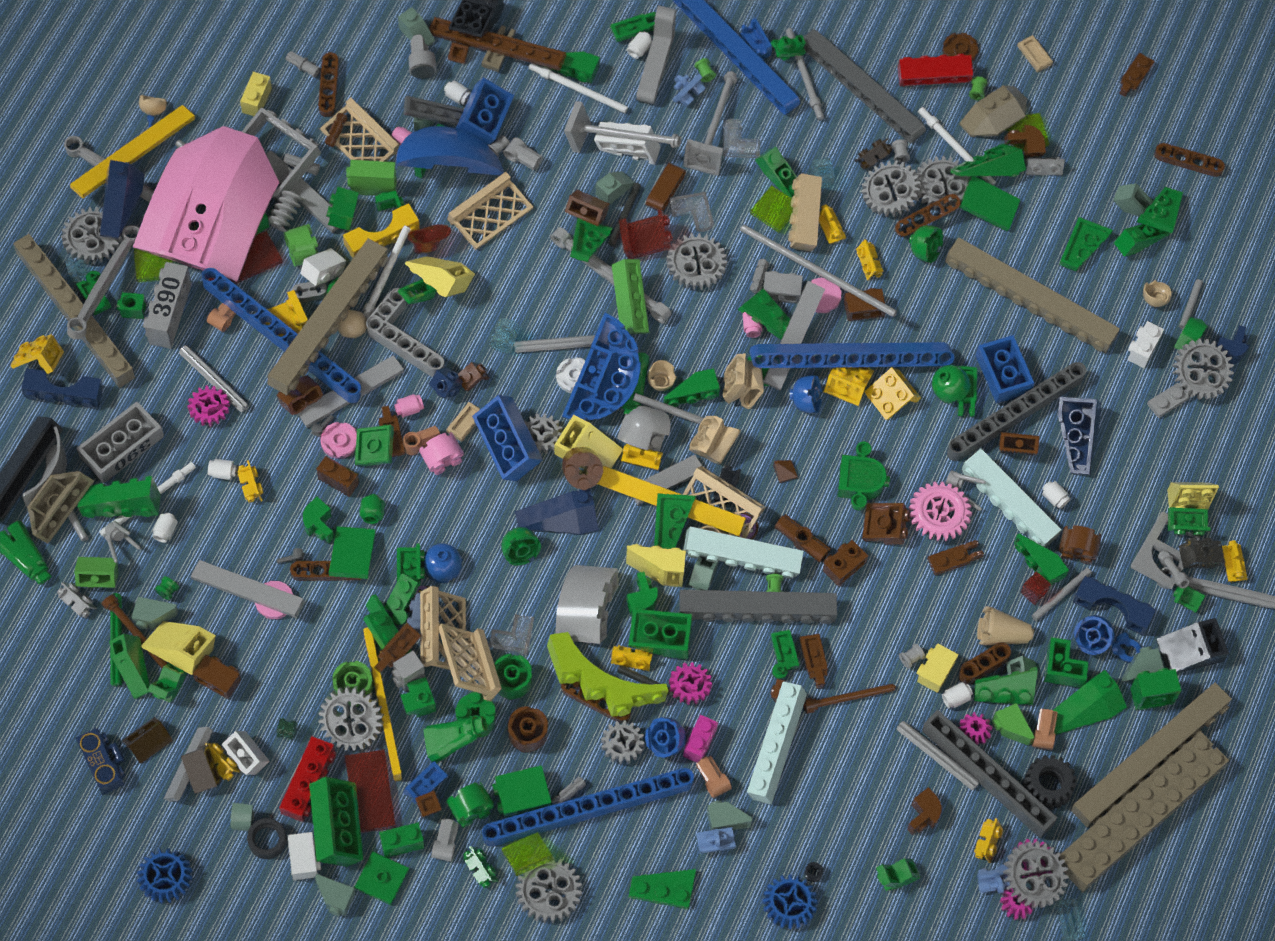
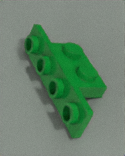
[363,594,412,657]

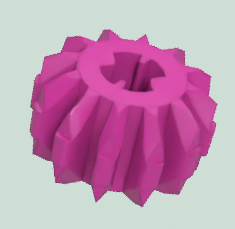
[959,712,992,745]
[1000,888,1033,920]

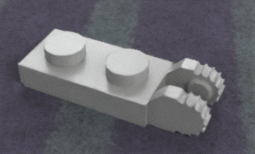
[1147,377,1193,418]

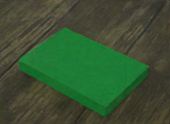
[959,176,1020,231]
[329,526,376,579]

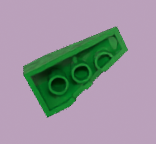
[950,143,1026,177]
[1053,670,1127,735]

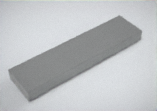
[632,455,703,506]
[164,727,213,802]

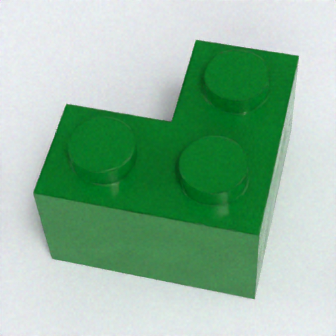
[1044,637,1088,688]

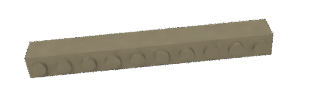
[13,234,135,388]
[945,237,1120,353]
[267,238,388,395]
[1071,682,1232,828]

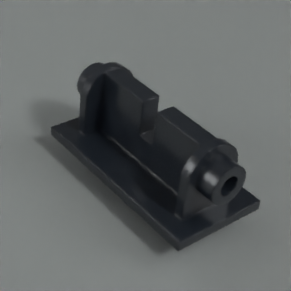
[713,465,741,507]

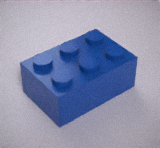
[456,77,514,145]
[975,335,1034,404]

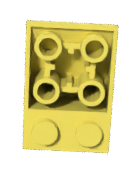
[405,256,475,297]
[554,415,623,470]
[1167,482,1219,509]
[626,544,686,587]
[141,621,216,675]

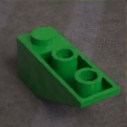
[542,51,600,84]
[755,146,797,200]
[1114,224,1170,257]
[663,368,720,407]
[1014,534,1069,588]
[109,634,150,699]

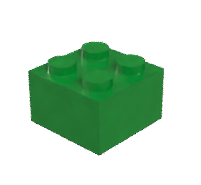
[1130,668,1181,711]

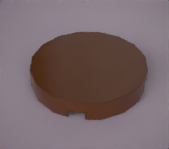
[942,33,978,62]

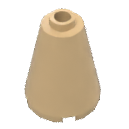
[977,606,1034,645]

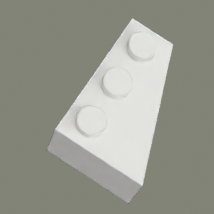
[594,122,661,165]

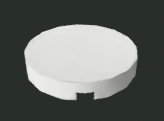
[556,358,585,393]

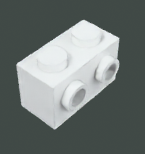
[300,248,346,286]
[1128,321,1164,368]
[222,731,270,775]
[288,832,321,880]

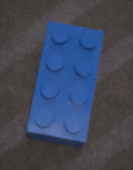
[472,395,543,481]

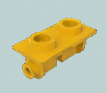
[819,205,846,244]
[856,239,883,280]
[621,444,663,470]
[237,460,264,502]
[1221,540,1248,582]
[611,645,652,671]
[205,743,241,781]
[974,818,1003,863]

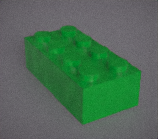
[309,777,363,867]

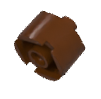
[562,447,603,490]
[1059,525,1102,564]
[508,706,548,753]

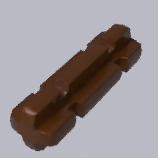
[325,112,347,147]

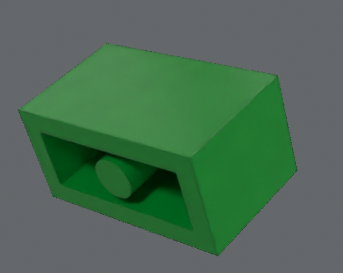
[326,187,359,231]
[379,822,424,858]

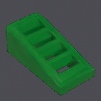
[397,279,437,304]

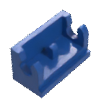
[740,18,772,60]
[403,761,448,804]

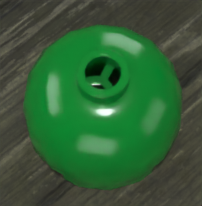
[909,225,943,263]
[932,365,970,404]
[501,527,541,566]

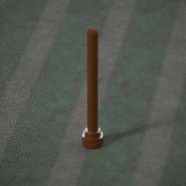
[101,594,168,668]
[803,684,896,714]

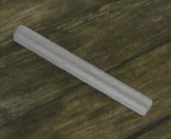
[514,335,595,353]
[179,345,248,412]
[897,721,979,790]

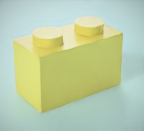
[240,72,272,116]
[916,643,958,693]

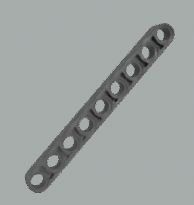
[803,29,926,143]
[947,362,1086,461]

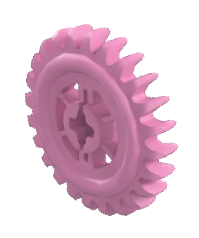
[908,482,972,541]

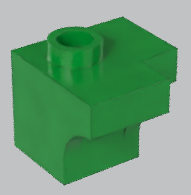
[400,677,436,718]

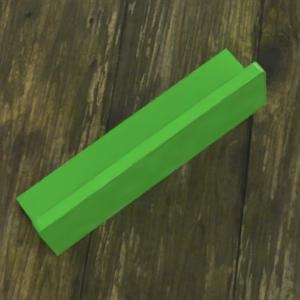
[612,259,649,335]

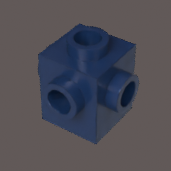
[429,367,463,399]

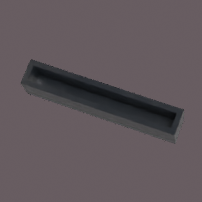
[0,416,63,523]

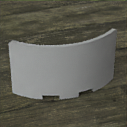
[22,427,67,509]
[556,565,619,644]

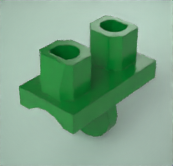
[771,35,806,60]

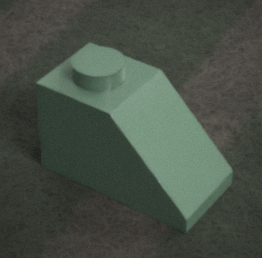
[398,7,435,47]
[595,171,634,204]
[1113,183,1154,216]
[689,556,719,590]
[132,597,178,630]
[1121,646,1164,682]
[707,801,752,830]
[315,874,355,916]

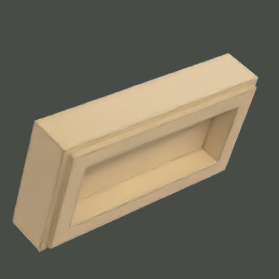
[1017,35,1053,72]
[446,402,480,442]

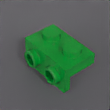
[1168,507,1211,536]
[397,543,424,586]

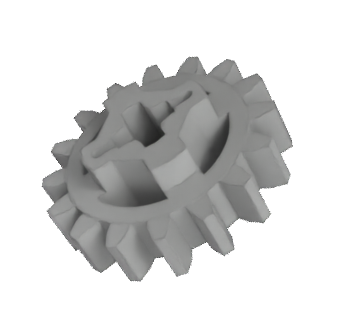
[525,413,562,454]
[601,720,644,764]

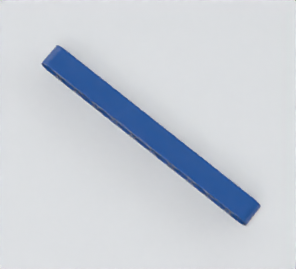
[672,0,800,115]
[202,268,361,403]
[749,342,955,368]
[482,768,694,847]

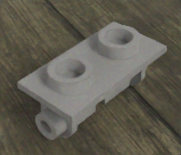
[1026,157,1065,175]
[57,582,97,618]

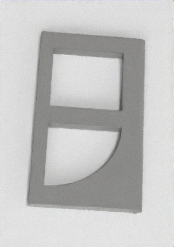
[1130,512,1201,589]

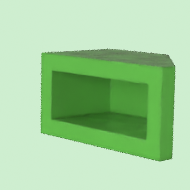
[992,703,1035,746]

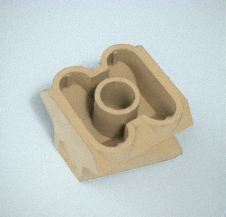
[722,353,764,409]
[689,416,741,464]

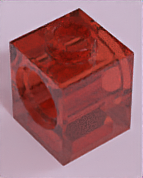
[1020,571,1051,605]

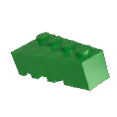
[78,476,161,518]

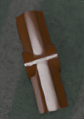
[775,514,831,563]

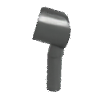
[311,415,334,437]
[276,548,304,564]

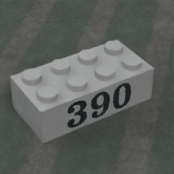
[143,262,192,349]
[77,402,164,483]

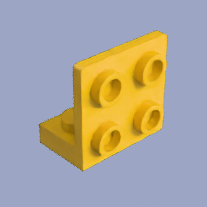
[265,290,308,337]
[10,334,64,374]
[824,367,874,406]
[865,367,921,420]

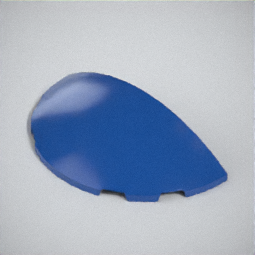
[396,126,504,175]
[562,313,640,421]

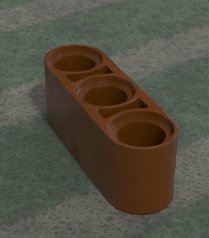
[645,162,686,213]
[959,643,1011,685]

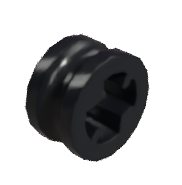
[804,862,823,882]

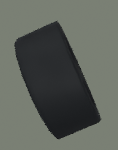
[247,818,287,859]

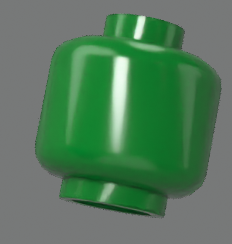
[359,494,385,524]

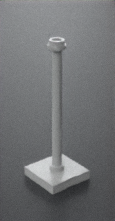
[683,71,737,176]
[564,101,681,153]

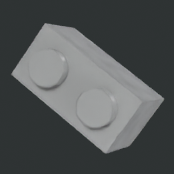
[764,271,803,304]
[392,651,425,692]

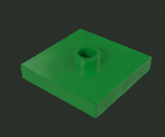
[355,425,394,467]
[354,851,409,905]

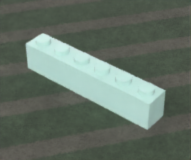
[962,449,1061,547]
[683,527,803,579]
[747,682,807,804]

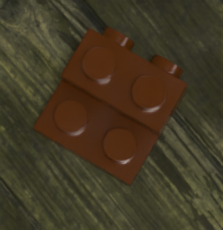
[862,503,910,545]

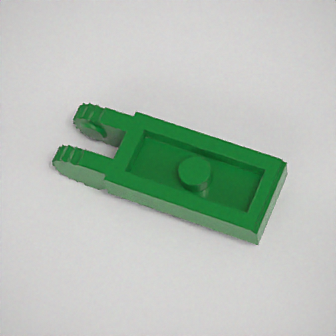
[610,12,656,42]
[957,366,977,417]

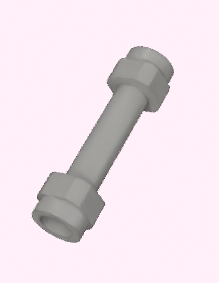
[1158,550,1190,588]

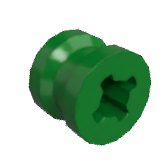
[154,576,179,600]

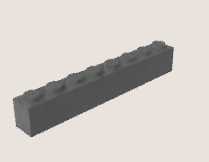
[679,590,837,624]
[922,710,1057,839]

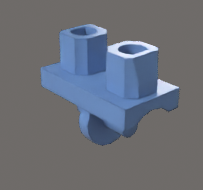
[672,74,706,107]
[696,827,736,854]
[978,865,1010,894]

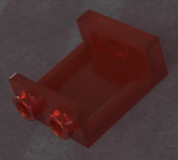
[619,209,673,259]

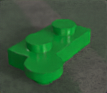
[76,271,111,316]
[384,573,420,625]
[770,630,799,679]

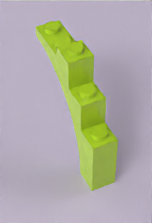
[547,632,668,717]

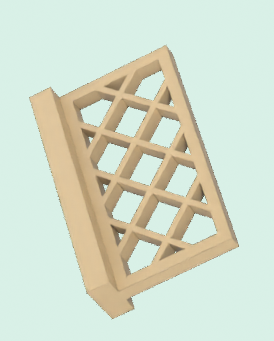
[320,97,399,162]
[447,172,533,250]
[683,466,766,538]
[420,586,466,672]
[439,624,502,701]

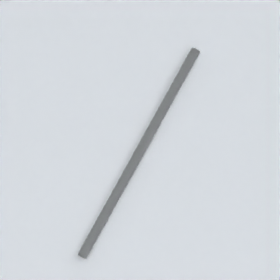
[740,224,897,317]

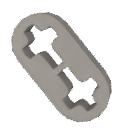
[291,282,327,303]

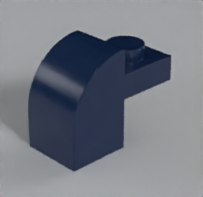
[1212,325,1249,364]

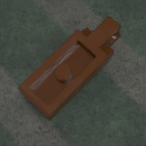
[1119,53,1155,97]
[379,406,405,457]
[374,623,421,673]
[800,633,828,689]

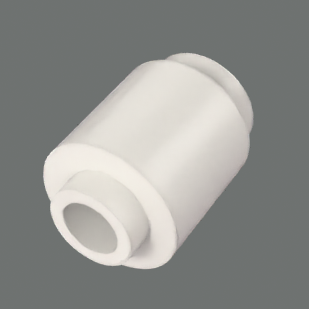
[627,32,652,59]
[444,80,471,105]
[208,459,237,480]
[1042,481,1071,509]
[152,513,178,543]
[942,682,973,708]

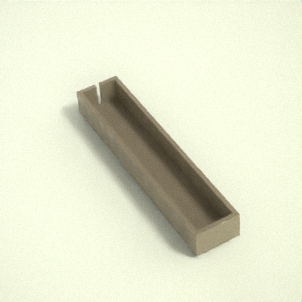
[1058,732,1229,893]

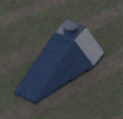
[100,160,145,239]
[1058,397,1102,475]
[515,488,599,535]

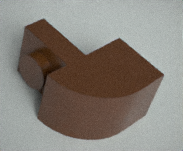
[1004,125,1046,158]
[907,787,942,835]

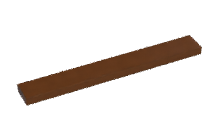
[429,17,567,70]

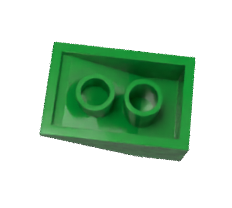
[629,609,692,659]

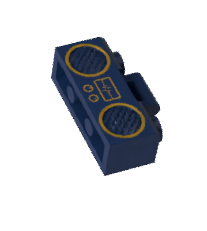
[76,728,125,795]

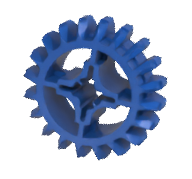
[137,848,193,903]
[762,874,818,930]

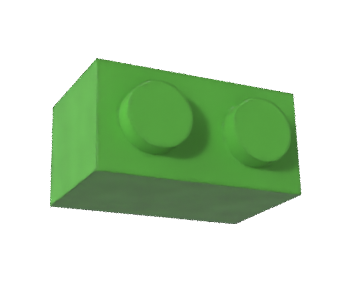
[74,557,119,588]

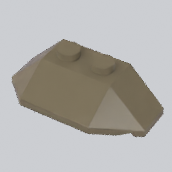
[959,85,1027,137]
[27,471,94,544]

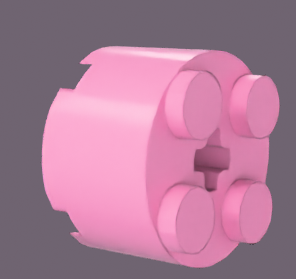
[419,432,464,475]

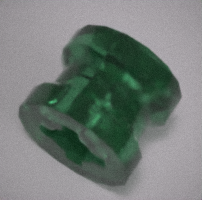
[276,718,297,740]

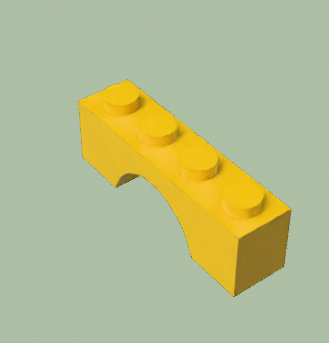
[343,203,420,258]

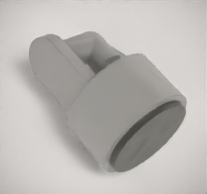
[408,34,437,79]

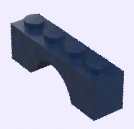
[21,368,104,408]
[1072,576,1156,636]

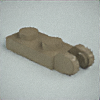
[482,25,516,72]

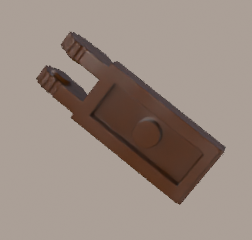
[927,540,984,576]

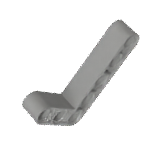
[636,5,676,104]
[366,288,445,377]

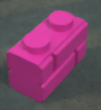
[683,715,718,763]

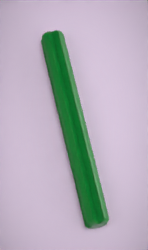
[110,593,122,686]

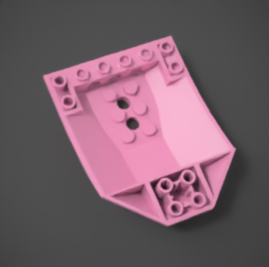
[133,126,279,282]

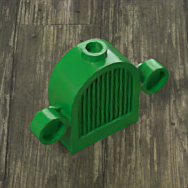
[837,441,890,511]

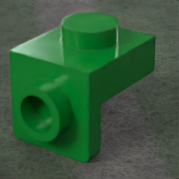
[375,190,404,211]
[1173,586,1206,613]

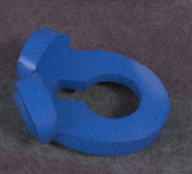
[1112,633,1141,663]

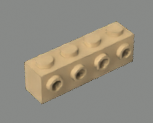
[788,173,822,252]

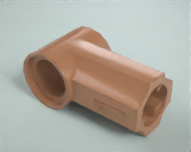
[207,300,242,332]
[403,426,440,455]
[1032,709,1057,751]
[696,756,732,798]

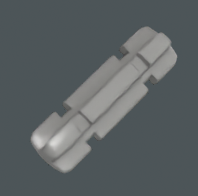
[750,259,769,293]
[551,777,586,805]

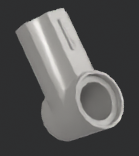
[503,138,542,170]
[431,819,459,862]

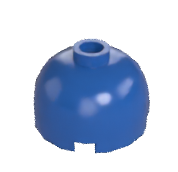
[790,375,822,413]
[423,543,462,583]
[1074,615,1115,655]
[645,717,686,758]

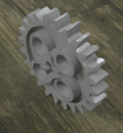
[917,156,971,211]
[861,161,921,217]
[61,207,122,264]
[667,233,727,290]
[1172,339,1234,400]
[319,686,384,751]
[1003,841,1069,908]
[516,857,582,923]

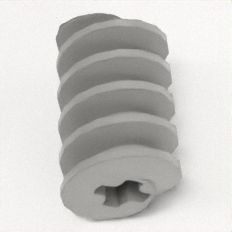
[268,191,304,232]

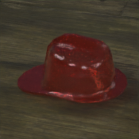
[407,224,451,254]

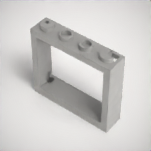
[242,107,321,203]

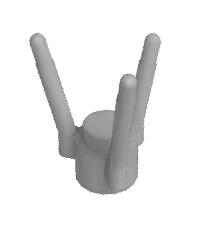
[946,470,986,511]
[105,521,141,563]

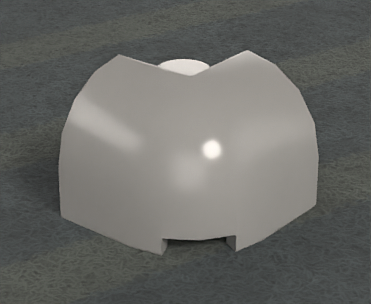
[617,406,670,452]

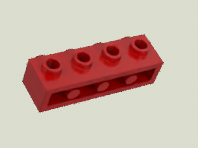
[897,54,973,86]
[279,736,337,822]

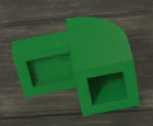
[1174,317,1208,350]
[303,497,334,544]
[626,571,658,619]
[148,663,187,703]
[876,858,921,891]

